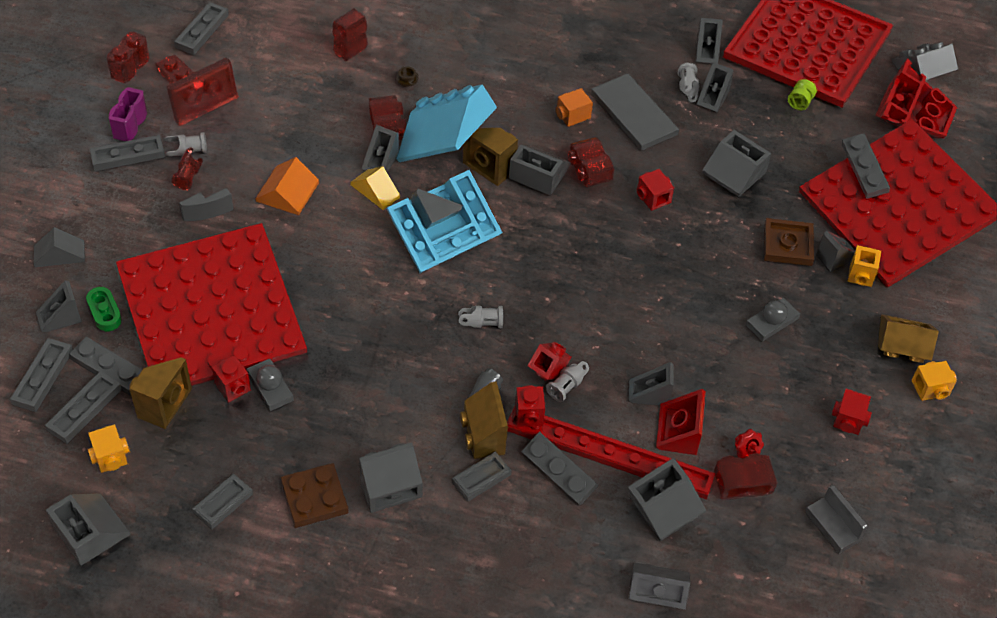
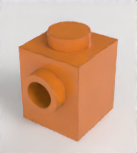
[556,88,593,127]

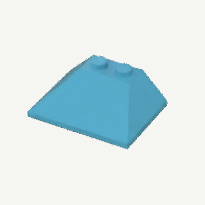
[386,170,503,273]

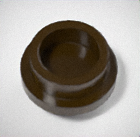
[396,66,419,87]

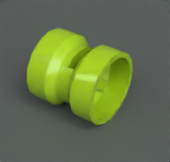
[788,79,817,110]

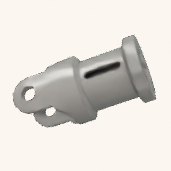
[678,63,699,102]
[164,132,207,156]
[458,306,503,328]
[546,361,589,402]

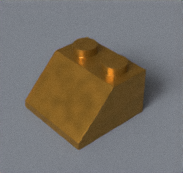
[463,128,518,186]
[878,314,939,363]
[129,358,192,429]
[460,381,508,459]

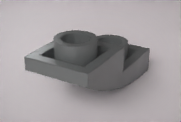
[179,188,234,221]

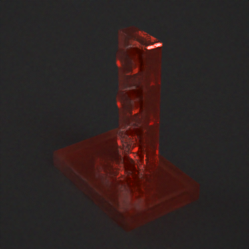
[155,54,238,126]

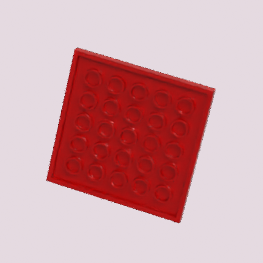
[723,0,893,108]
[799,119,997,288]
[116,223,307,386]

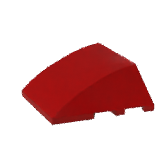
[875,58,958,139]

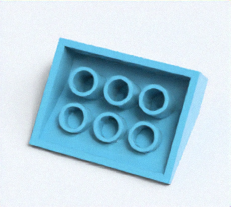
[397,84,497,162]

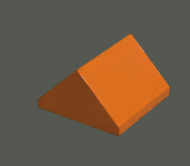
[256,157,319,215]

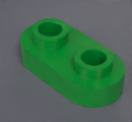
[86,287,122,331]

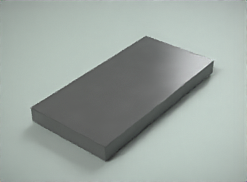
[591,74,679,151]

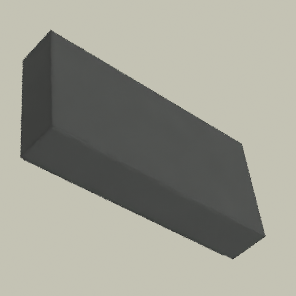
[452,451,512,502]
[192,473,253,530]

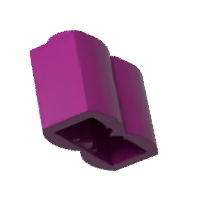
[109,87,147,141]

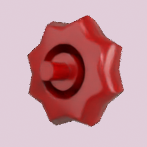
[734,429,764,462]

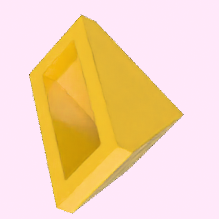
[350,166,400,210]

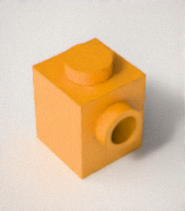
[847,245,881,287]
[912,361,957,401]
[88,424,130,473]

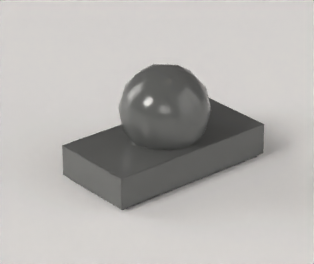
[746,298,800,342]
[247,359,294,411]

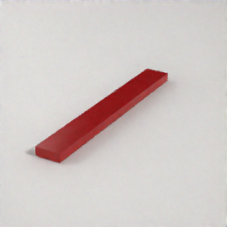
[507,405,716,500]

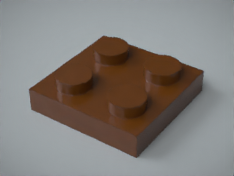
[764,218,814,266]
[281,463,349,528]

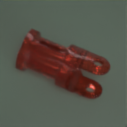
[172,147,203,190]

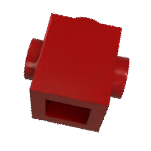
[636,169,674,211]
[528,342,572,381]
[212,355,251,403]
[515,385,545,427]
[831,389,872,435]

